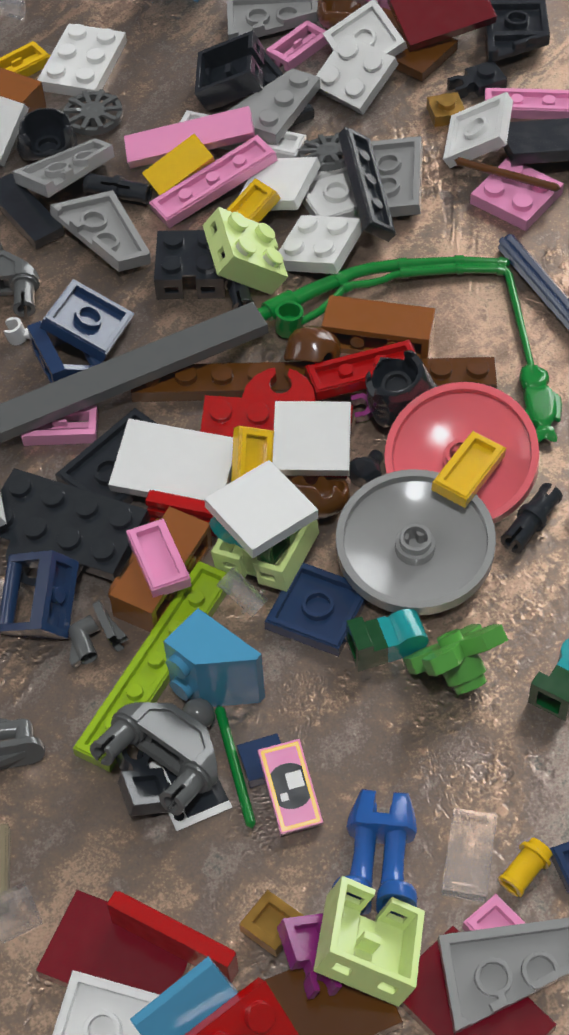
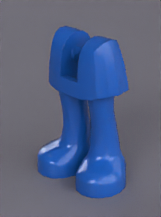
[332,789,418,917]

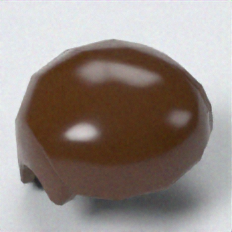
[317,0,361,30]
[284,326,341,362]
[290,475,350,519]

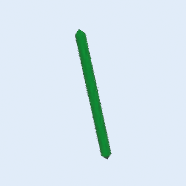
[215,705,256,829]

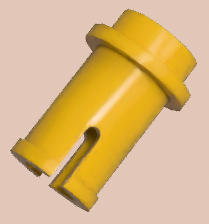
[498,838,553,897]

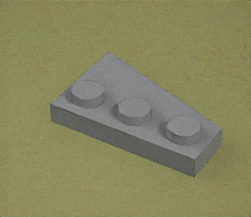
[227,0,318,40]
[228,68,321,145]
[371,136,423,217]
[13,138,115,198]
[50,190,151,272]
[437,917,569,1035]

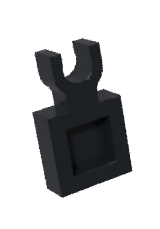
[447,62,507,99]
[116,748,175,816]

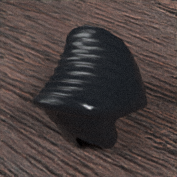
[17,108,78,161]
[365,350,437,428]

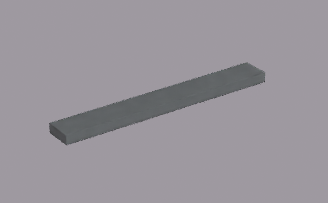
[0,302,269,443]

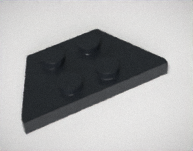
[485,0,550,62]

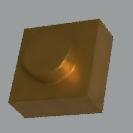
[426,92,465,127]
[239,889,304,957]

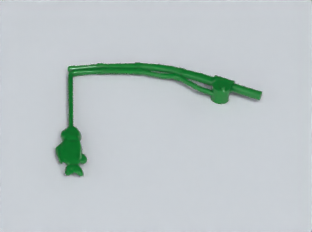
[258,255,562,442]

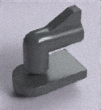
[68,600,129,668]
[0,718,45,770]

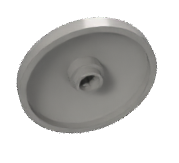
[336,469,496,615]

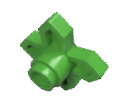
[403,624,508,695]

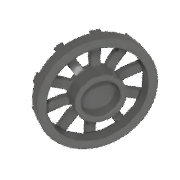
[63,89,123,136]
[298,133,346,171]

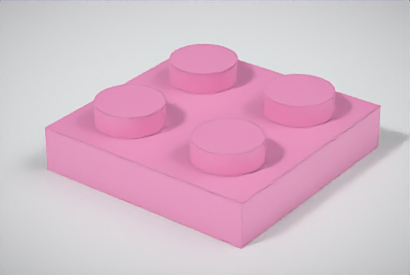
[470,157,564,231]

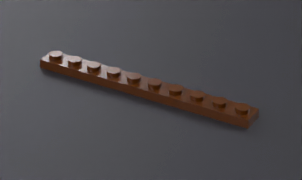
[131,357,497,402]

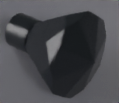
[349,450,384,488]

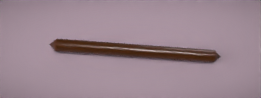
[454,157,561,192]

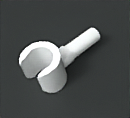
[3,317,30,346]

